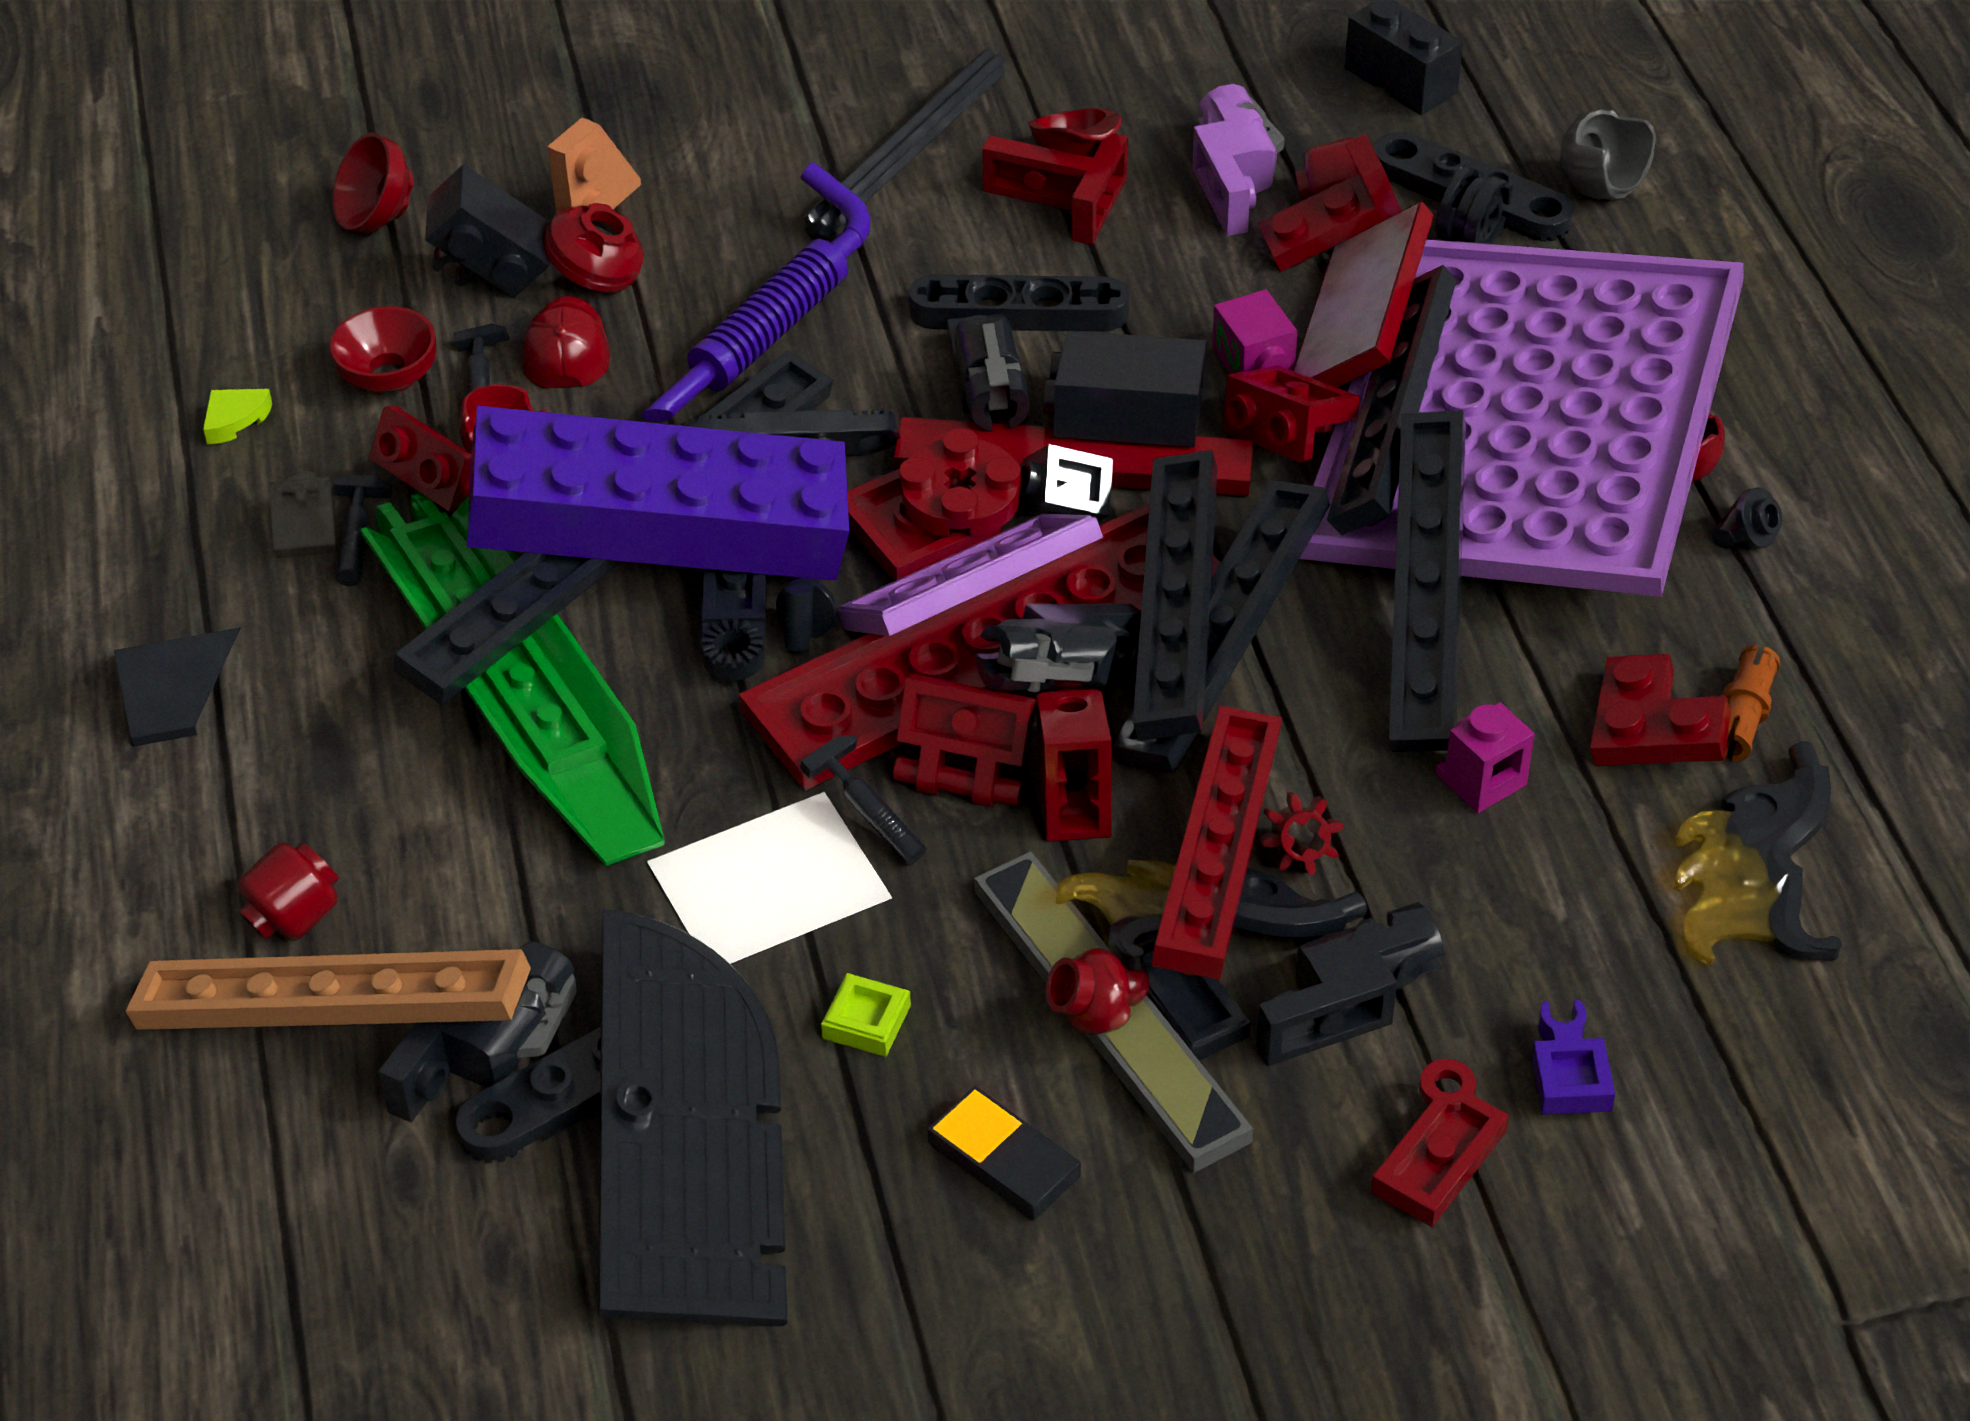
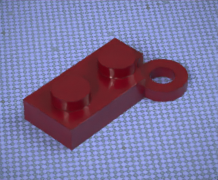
[1371,1059,1509,1228]

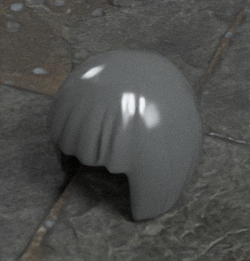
[1560,109,1656,201]

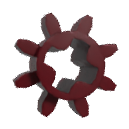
[1258,791,1344,875]

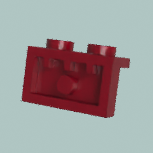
[1222,365,1360,463]
[368,406,471,511]

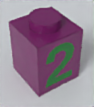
[1212,289,1297,374]

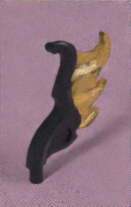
[1674,741,1842,966]
[1056,860,1367,971]

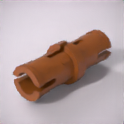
[1721,645,1781,762]

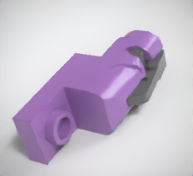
[1192,84,1285,236]

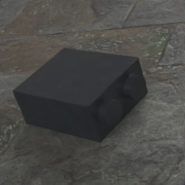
[1044,331,1206,447]

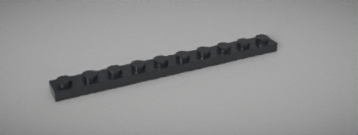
[393,350,834,706]

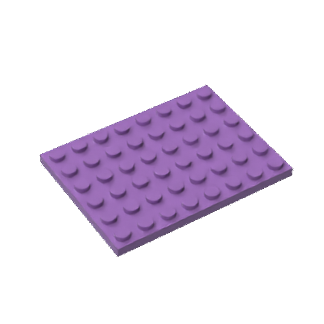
[1299,240,1744,597]

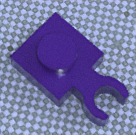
[1531,1000,1615,1115]

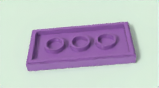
[837,514,1103,636]

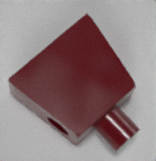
[1037,688,1112,842]

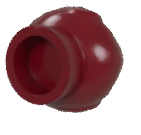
[1046,948,1149,1035]

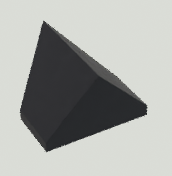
[114,627,241,747]

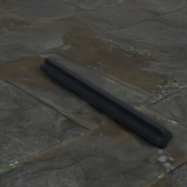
[804,49,1005,240]

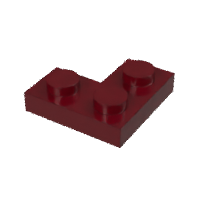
[1590,654,1731,766]

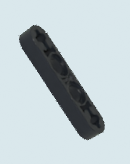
[908,274,1129,332]

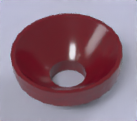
[332,132,414,234]
[543,203,644,292]
[330,306,436,395]

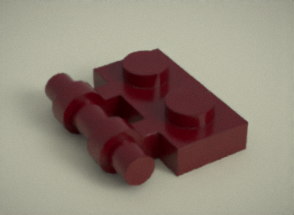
[893,674,1037,808]

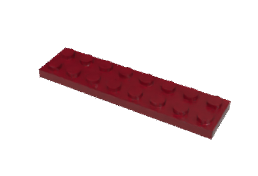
[739,502,1221,791]

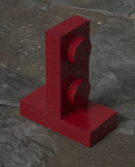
[982,133,1128,245]
[1258,133,1402,272]

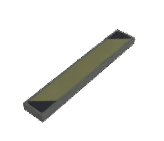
[974,851,1253,1173]

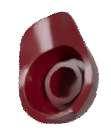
[1028,107,1122,157]
[522,296,610,388]

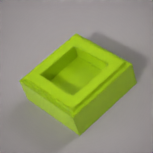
[821,973,911,1057]

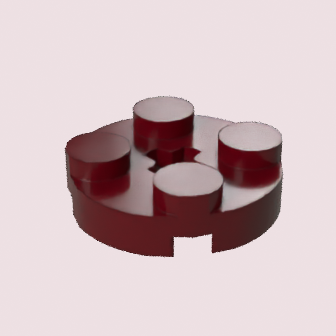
[899,428,1021,537]

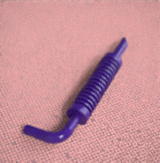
[641,162,871,422]

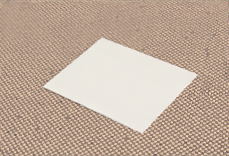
[647,792,892,964]

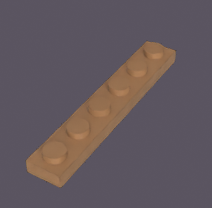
[126,949,531,1030]

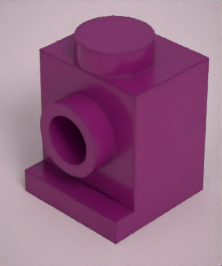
[1436,702,1535,814]

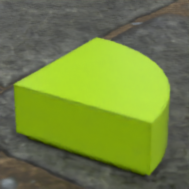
[203,389,272,445]

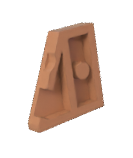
[547,117,641,226]

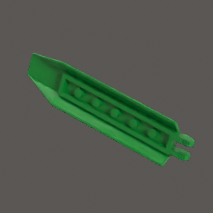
[361,493,665,866]

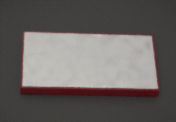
[1293,201,1434,388]

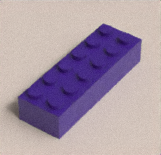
[466,406,849,581]

